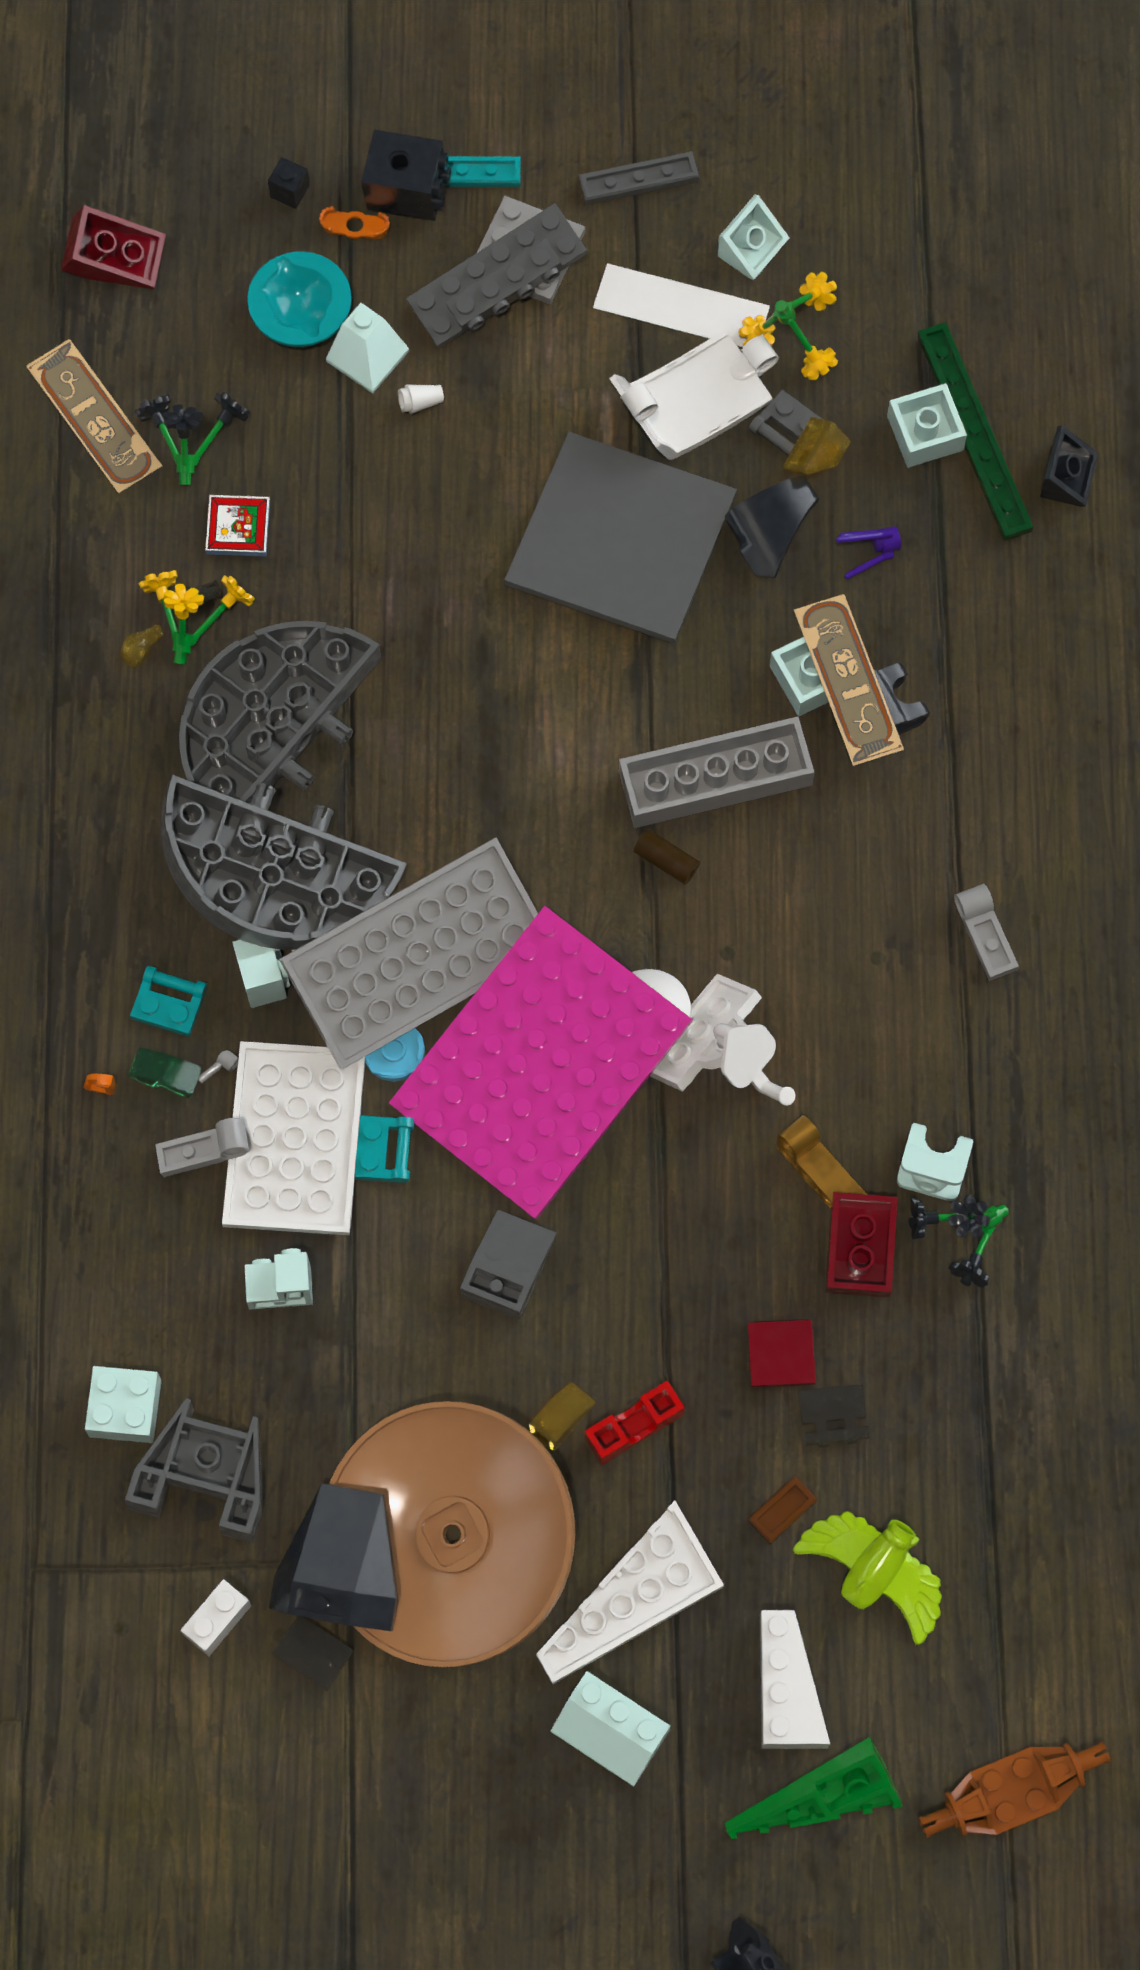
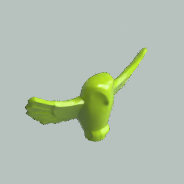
[793,1511,942,1645]

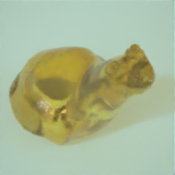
[121,624,163,668]

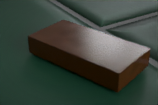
[748,1476,818,1545]

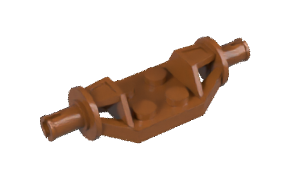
[918,1742,1111,1838]

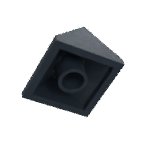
[1040,425,1099,507]

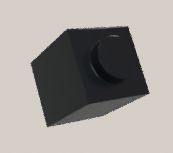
[268,157,310,209]

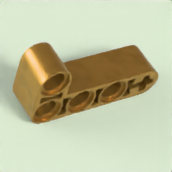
[777,1115,867,1210]

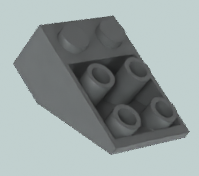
[460,1210,557,1321]

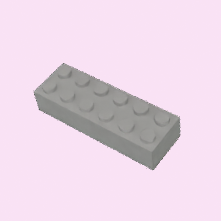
[619,716,814,828]

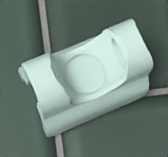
[897,1123,973,1201]

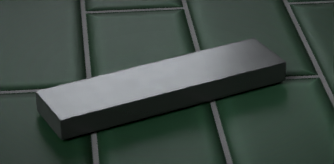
[579,151,699,205]

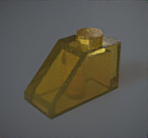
[783,417,851,475]
[529,1382,596,1452]

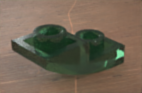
[128,1048,202,1098]

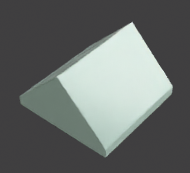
[718,195,789,279]

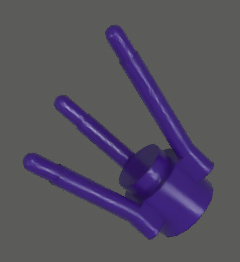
[836,526,901,579]

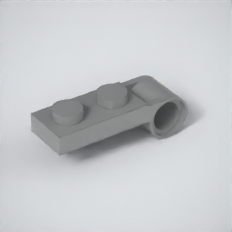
[954,883,1019,981]
[155,1118,249,1177]

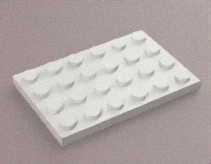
[222,1041,365,1236]

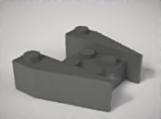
[125,1399,262,1543]

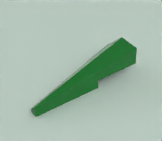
[725,1737,903,1839]

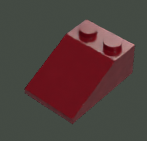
[61,205,166,289]
[825,1192,898,1298]

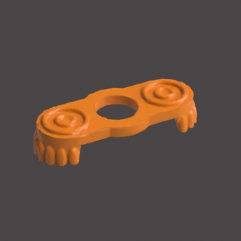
[319,206,390,239]

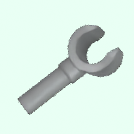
[197,1050,239,1083]

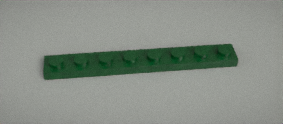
[918,322,1033,541]

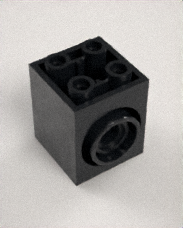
[361,130,451,221]

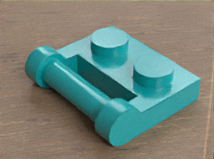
[130,965,208,1037]
[355,1115,415,1183]

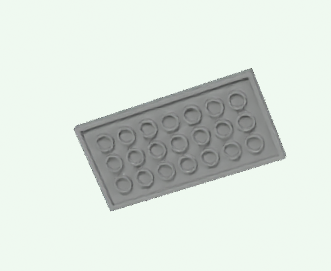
[279,838,538,1069]

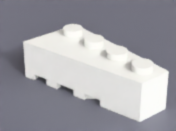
[760,1610,830,1749]

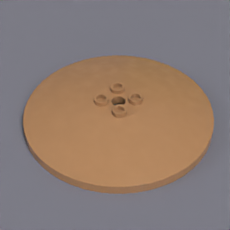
[329,1401,575,1667]

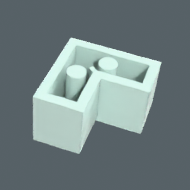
[232,940,290,1008]
[245,1249,313,1310]

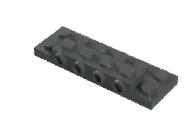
[406,203,588,349]

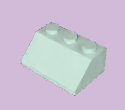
[551,1671,670,1787]

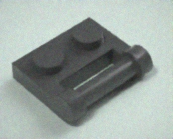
[749,389,829,464]

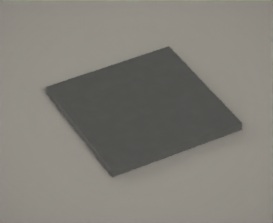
[504,432,737,644]

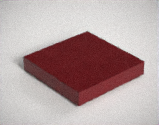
[747,1320,816,1388]

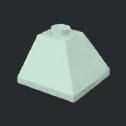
[326,303,409,394]

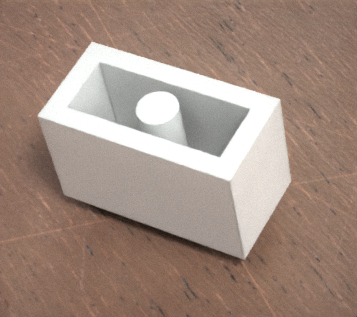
[181,1579,251,1656]

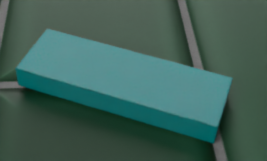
[444,156,521,187]

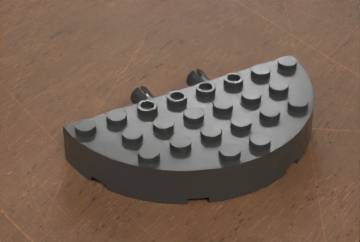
[179,621,382,804]
[160,775,407,950]

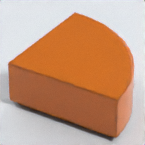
[83,1073,117,1095]

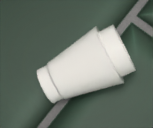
[398,385,444,414]

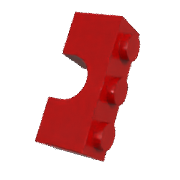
[585,1380,685,1466]

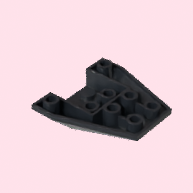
[269,1483,398,1631]

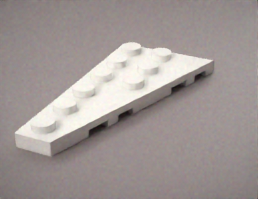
[536,1501,724,1684]

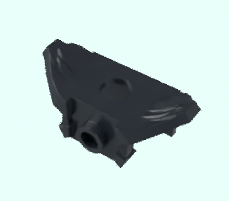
[711,1917,785,1970]

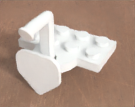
[650,974,796,1105]

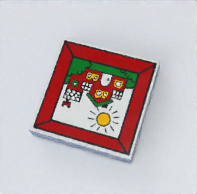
[206,495,270,556]

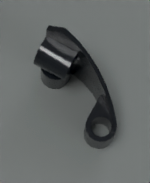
[724,475,819,578]

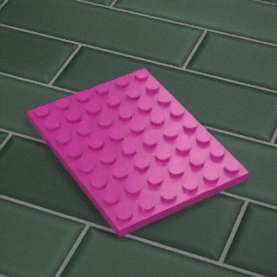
[389,906,693,1220]

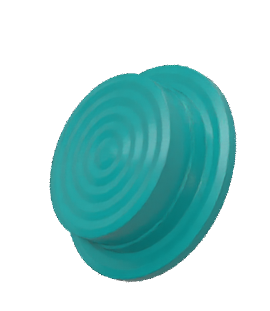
[248,252,351,347]

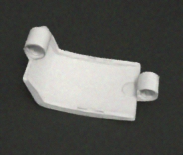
[609,331,779,460]

